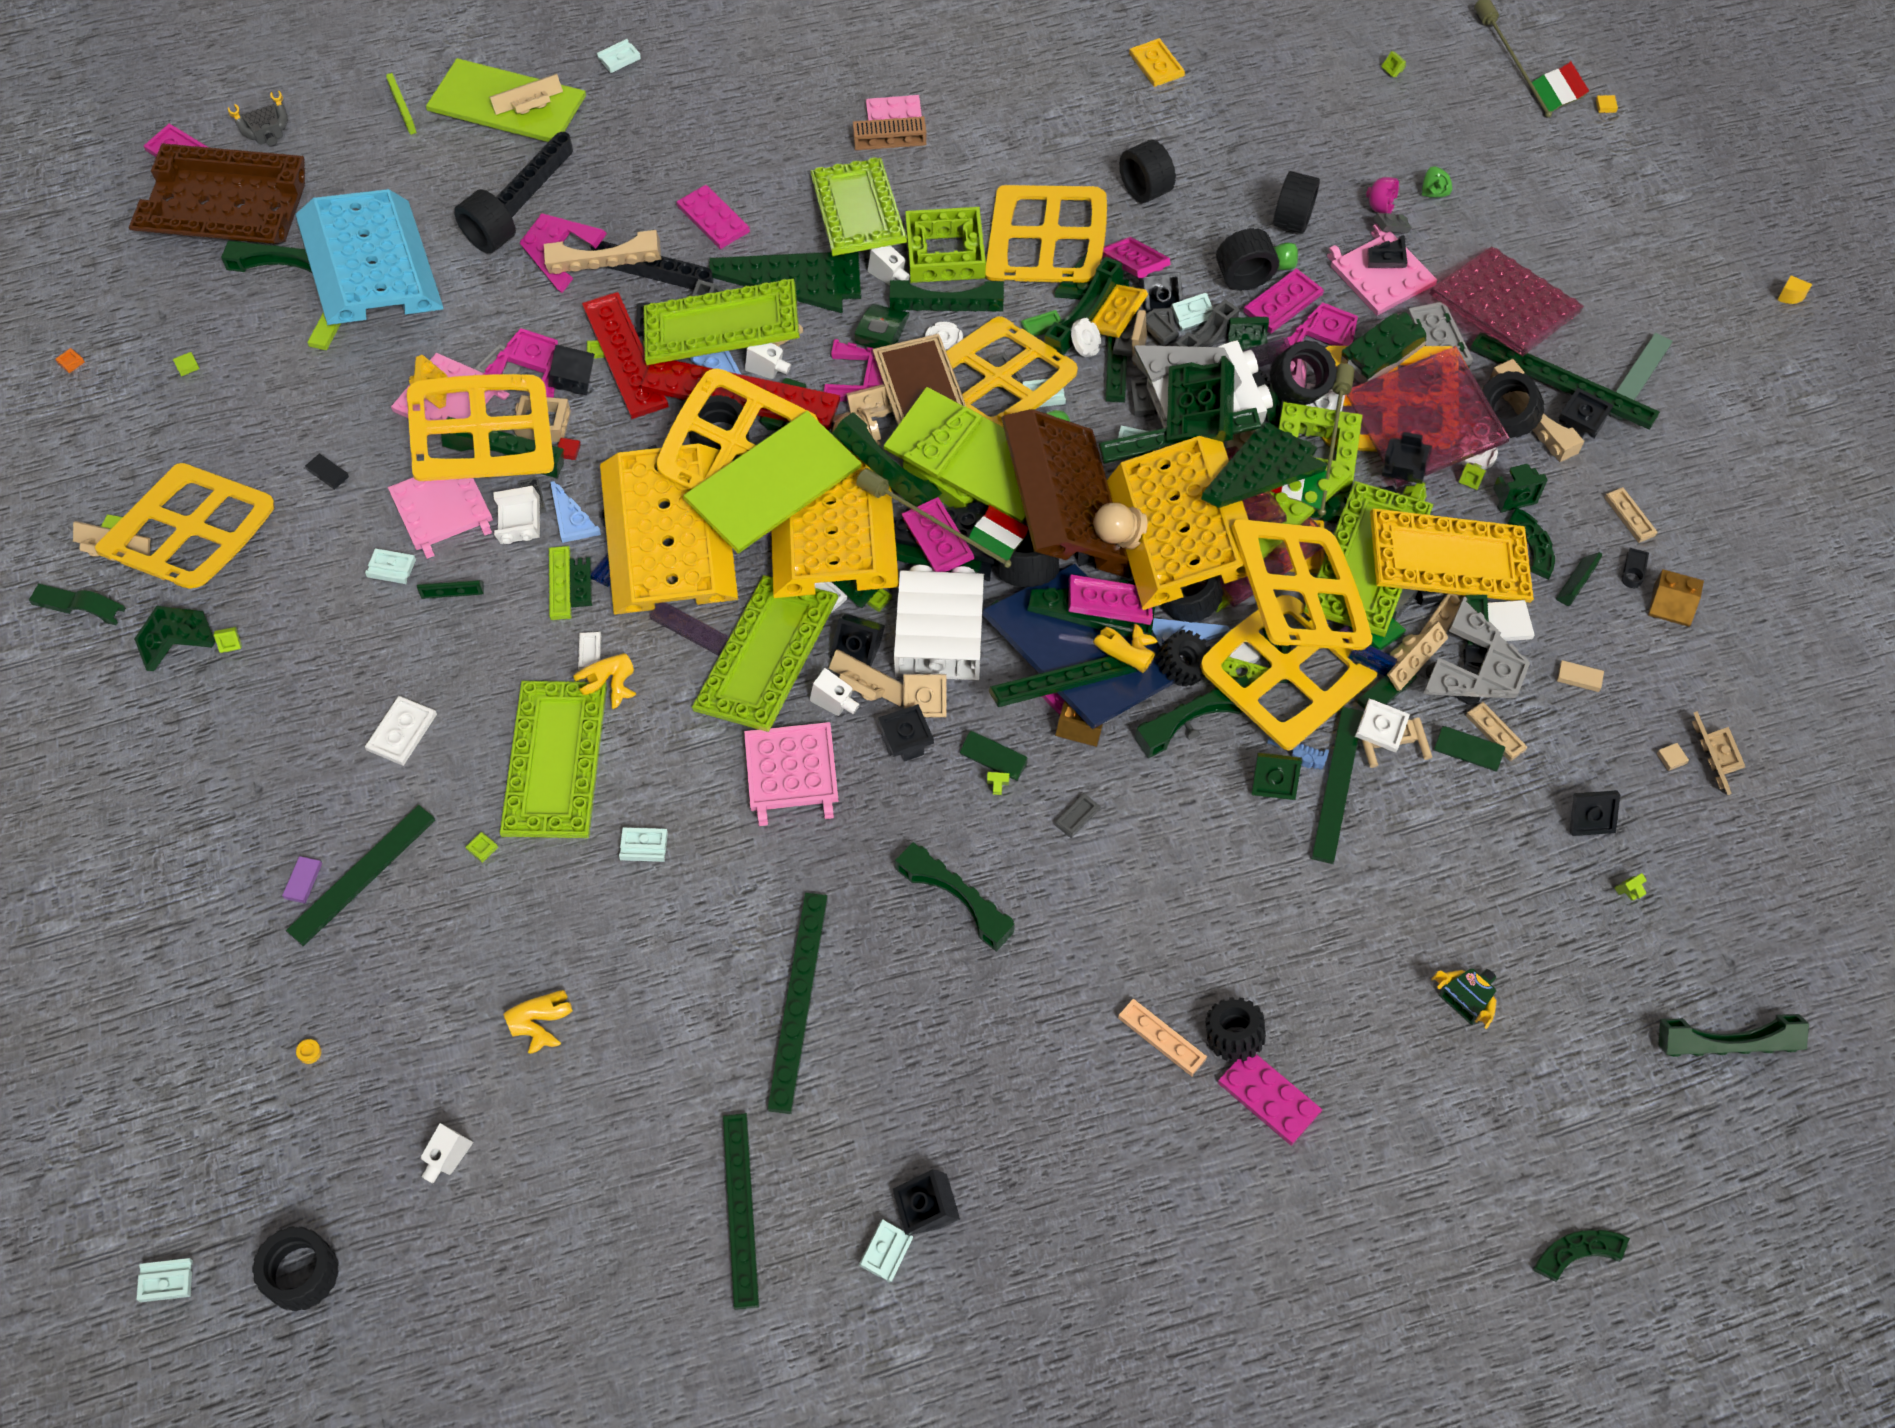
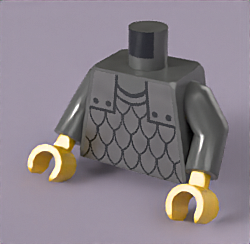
[228,90,288,146]

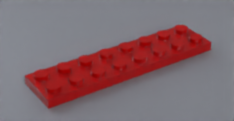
[582,292,669,419]

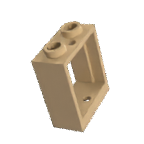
[513,395,571,442]

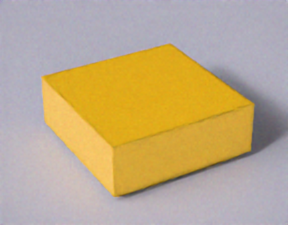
[1596,95,1618,113]

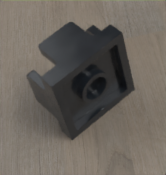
[1559,388,1614,439]
[1382,432,1432,484]
[878,704,934,761]

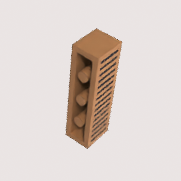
[853,116,926,150]

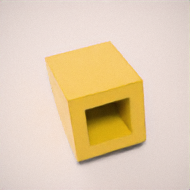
[1778,275,1813,304]

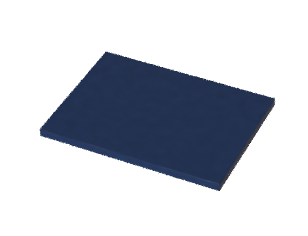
[982,564,1175,729]

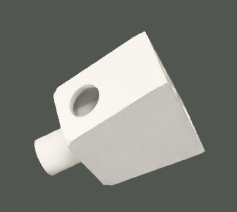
[867,246,910,285]
[745,343,791,379]
[810,668,860,716]
[421,1123,474,1183]

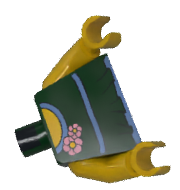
[1431,968,1497,1029]

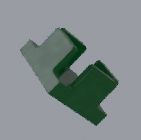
[1493,464,1548,513]

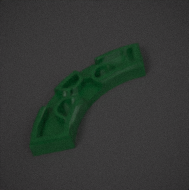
[1508,507,1555,580]
[1533,1230,1630,1282]

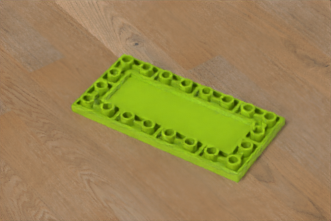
[426,58,586,142]
[810,157,907,256]
[644,279,800,365]
[884,387,1026,524]
[683,411,862,554]
[1304,481,1434,637]
[692,575,838,732]
[500,681,607,838]

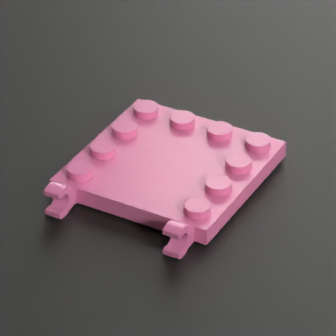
[1327,224,1437,316]
[391,353,510,421]
[388,458,493,559]
[744,722,839,826]

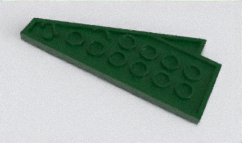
[709,251,861,313]
[1201,422,1328,508]

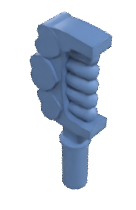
[1267,736,1329,770]

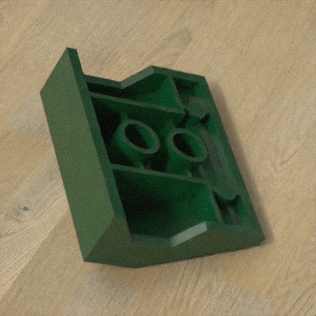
[1166,356,1235,442]

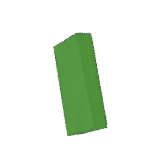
[1021,310,1062,337]

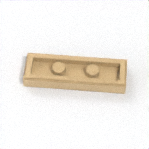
[1604,487,1658,543]
[1466,702,1527,761]

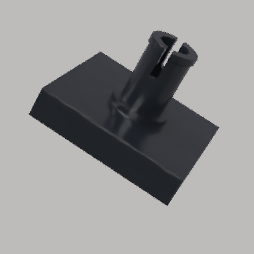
[1569,790,1621,836]

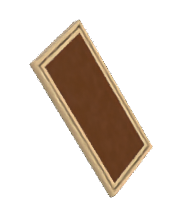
[873,334,966,425]

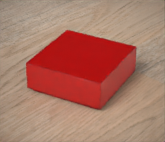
[558,438,581,460]

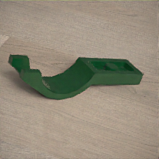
[29,583,126,625]

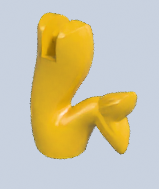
[1093,624,1158,673]
[573,653,636,709]
[503,990,573,1054]

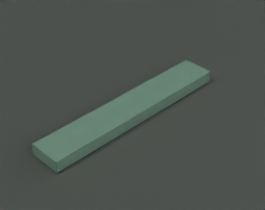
[1609,332,1673,421]

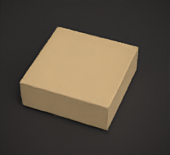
[1657,743,1689,771]

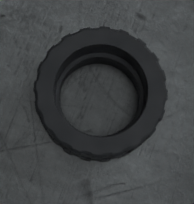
[1119,139,1176,203]
[1273,171,1320,234]
[454,189,516,254]
[1216,228,1280,291]
[1270,340,1337,405]
[1478,371,1544,438]
[689,395,749,457]
[997,526,1059,587]
[1162,559,1223,623]
[252,1226,339,1311]

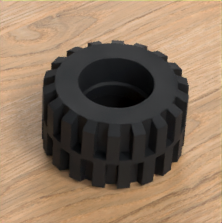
[1205,997,1266,1062]

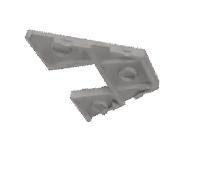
[1134,345,1242,392]
[1423,597,1530,698]

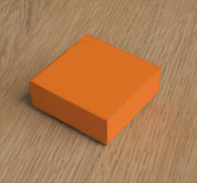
[55,348,85,373]

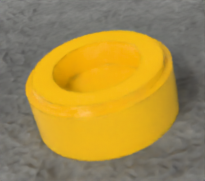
[296,1039,322,1064]

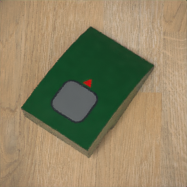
[854,304,910,348]

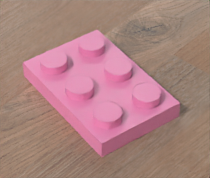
[866,95,922,120]

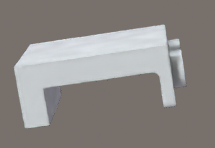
[494,486,540,544]

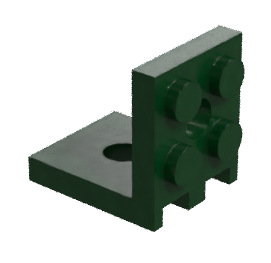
[134,606,216,671]

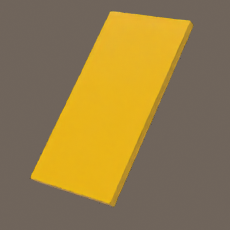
[1370,508,1534,603]

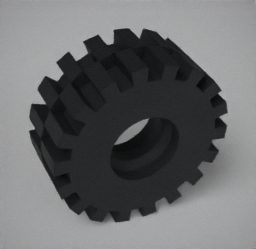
[1157,630,1211,687]

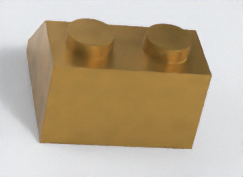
[1648,569,1704,627]
[1055,701,1103,747]

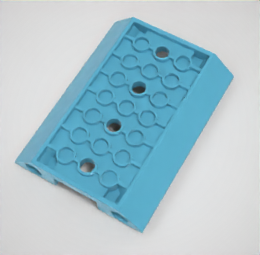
[296,189,443,325]

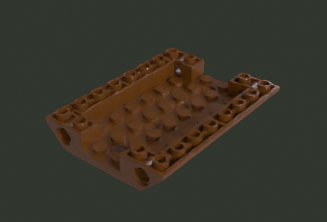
[129,143,305,244]
[1001,409,1130,578]

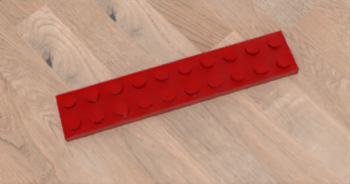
[641,360,840,430]

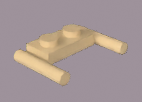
[1361,718,1432,768]

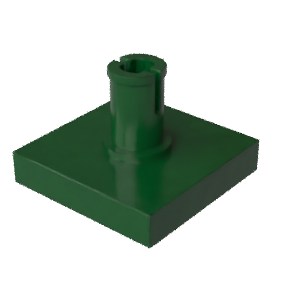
[1251,752,1302,800]

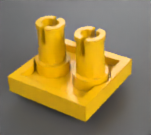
[409,354,448,409]

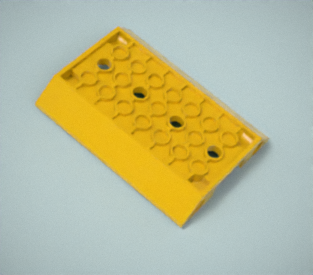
[1107,436,1249,610]
[600,444,738,615]
[771,455,899,598]

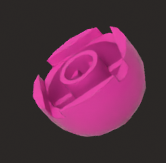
[1366,177,1399,214]

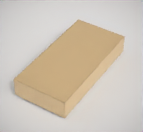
[1557,660,1604,692]

